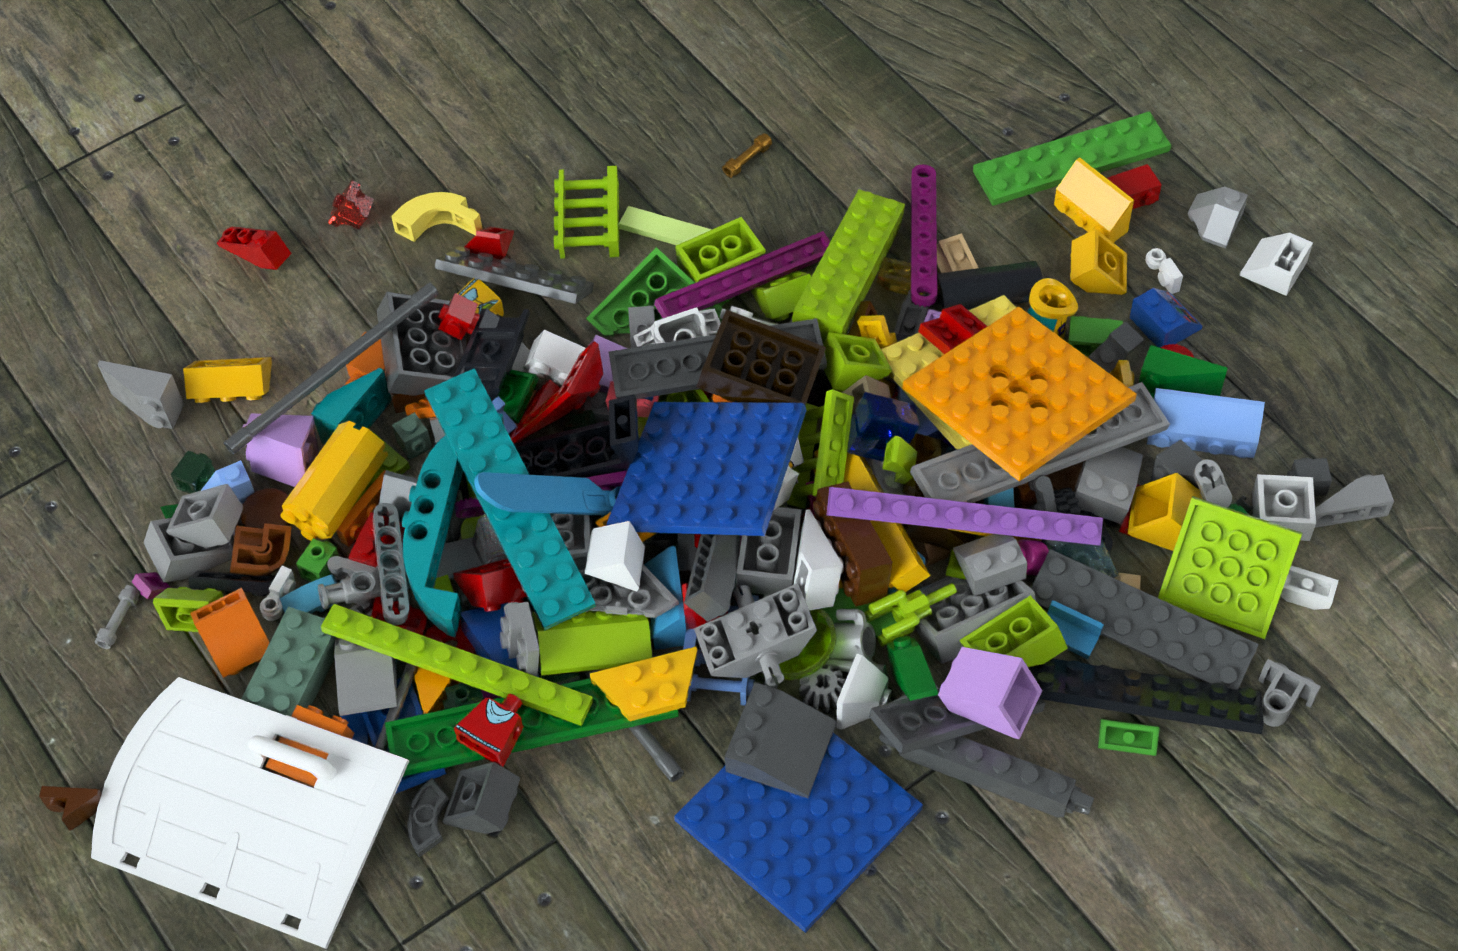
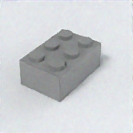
[736,507,801,595]

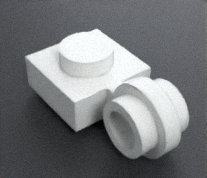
[1145,248,1183,294]

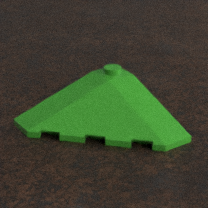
[586,247,722,336]

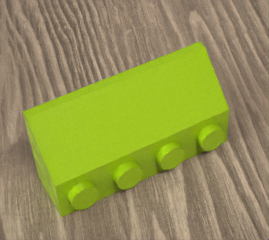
[532,610,652,676]

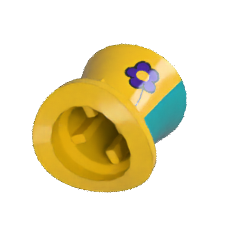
[1026,278,1078,339]

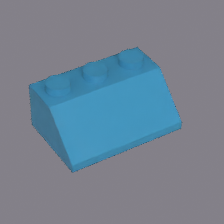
[644,546,686,650]

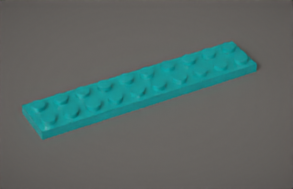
[424,368,596,631]

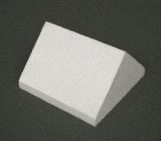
[585,521,645,592]

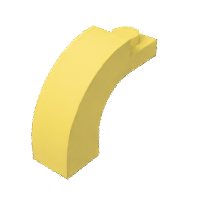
[391,192,483,242]

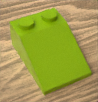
[959,595,1068,667]

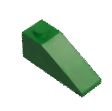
[886,636,938,701]

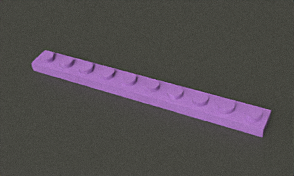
[827,487,1103,546]

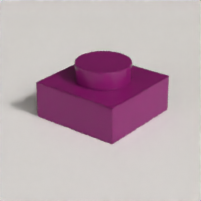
[132,572,171,599]

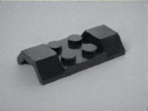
[455,309,530,401]

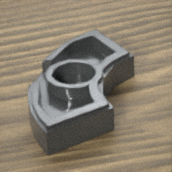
[407,778,450,857]

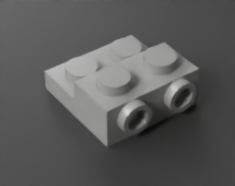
[500,602,540,677]

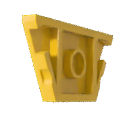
[590,647,698,721]

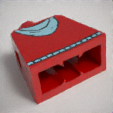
[454,693,523,767]

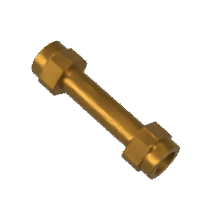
[722,133,772,178]

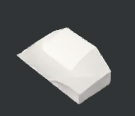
[1280,566,1339,610]

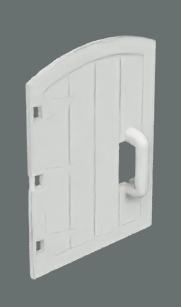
[91,677,409,949]

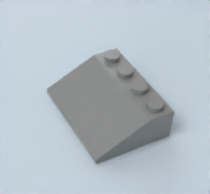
[910,576,1036,664]

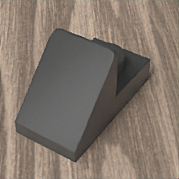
[1088,322,1145,373]

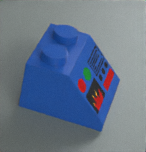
[1130,288,1203,348]

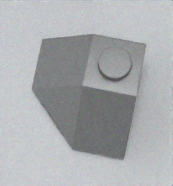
[1188,186,1248,249]

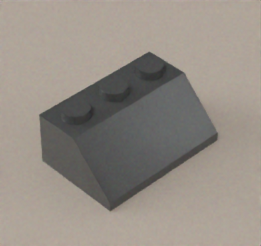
[379,470,466,543]

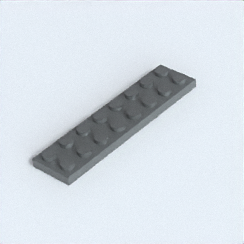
[609,318,827,399]
[1031,549,1259,690]

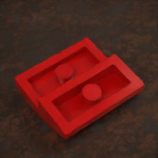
[918,304,987,354]

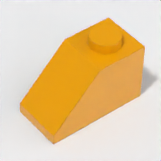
[414,667,461,714]

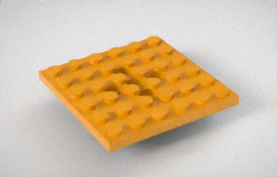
[903,306,1137,482]

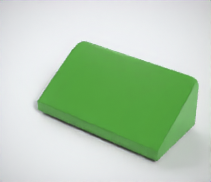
[1098,718,1160,756]

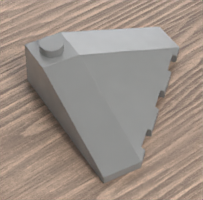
[523,557,679,618]

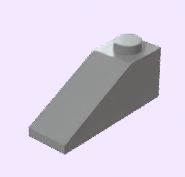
[1315,474,1394,528]

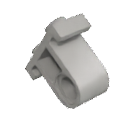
[1258,659,1321,727]

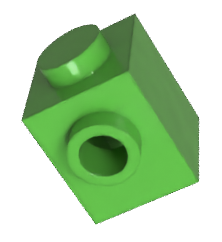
[296,538,339,582]

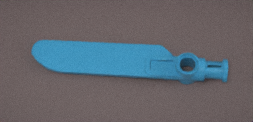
[474,472,621,517]

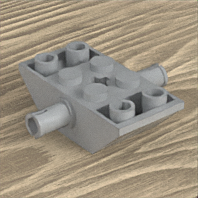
[694,583,817,686]

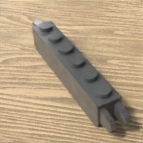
[879,732,1094,818]

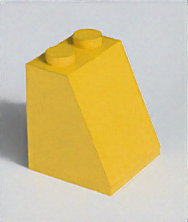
[1128,473,1203,551]

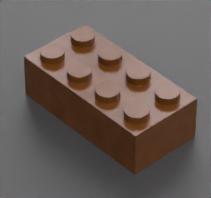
[813,482,893,607]

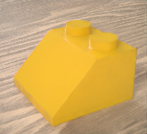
[1070,229,1127,295]

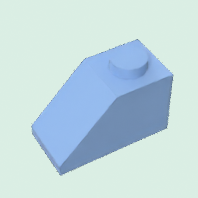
[201,460,255,504]

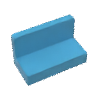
[1047,600,1104,659]

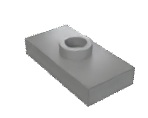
[628,306,655,348]

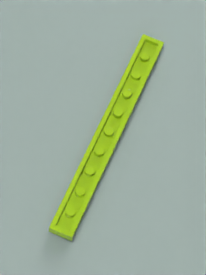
[321,604,593,726]

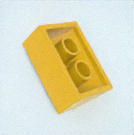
[1054,157,1134,243]
[183,357,272,403]

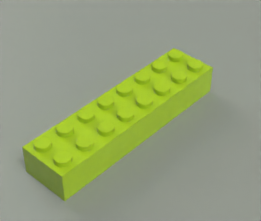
[792,189,905,344]

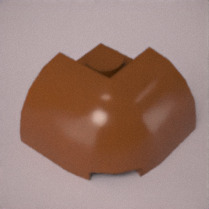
[230,523,292,576]

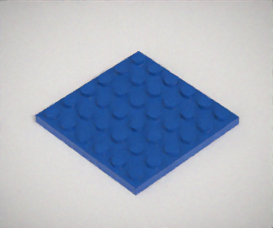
[607,402,807,536]
[674,732,923,933]

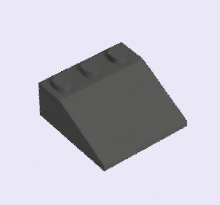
[725,683,837,798]

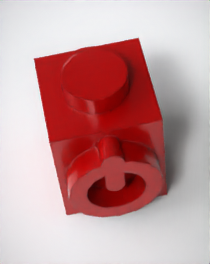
[438,293,480,340]

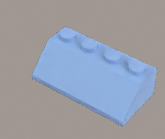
[1147,388,1265,458]

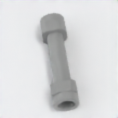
[95,585,140,649]

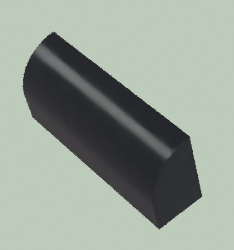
[937,261,1043,310]

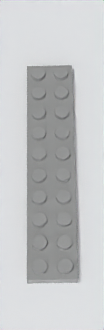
[910,382,1170,503]

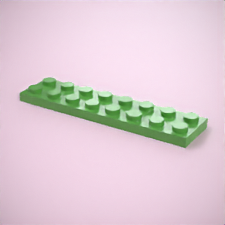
[973,111,1171,206]

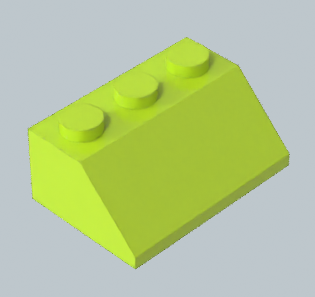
[675,217,766,283]

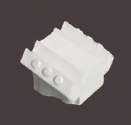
[633,307,721,347]

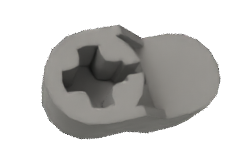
[1193,459,1232,508]

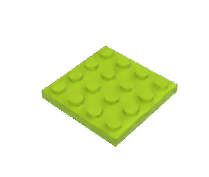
[1158,496,1302,639]

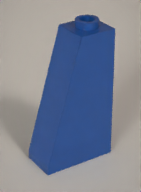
[460,602,539,677]

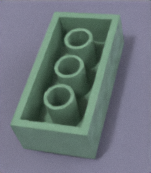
[241,607,340,716]

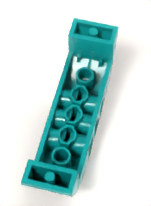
[402,413,504,637]

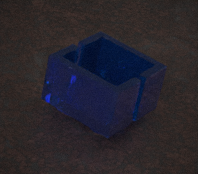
[847,392,920,462]

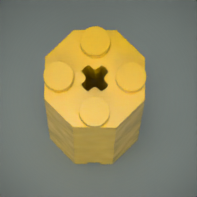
[280,421,388,541]

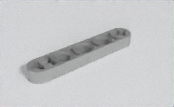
[373,503,409,625]

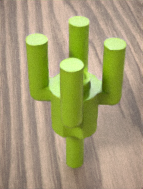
[864,583,957,647]

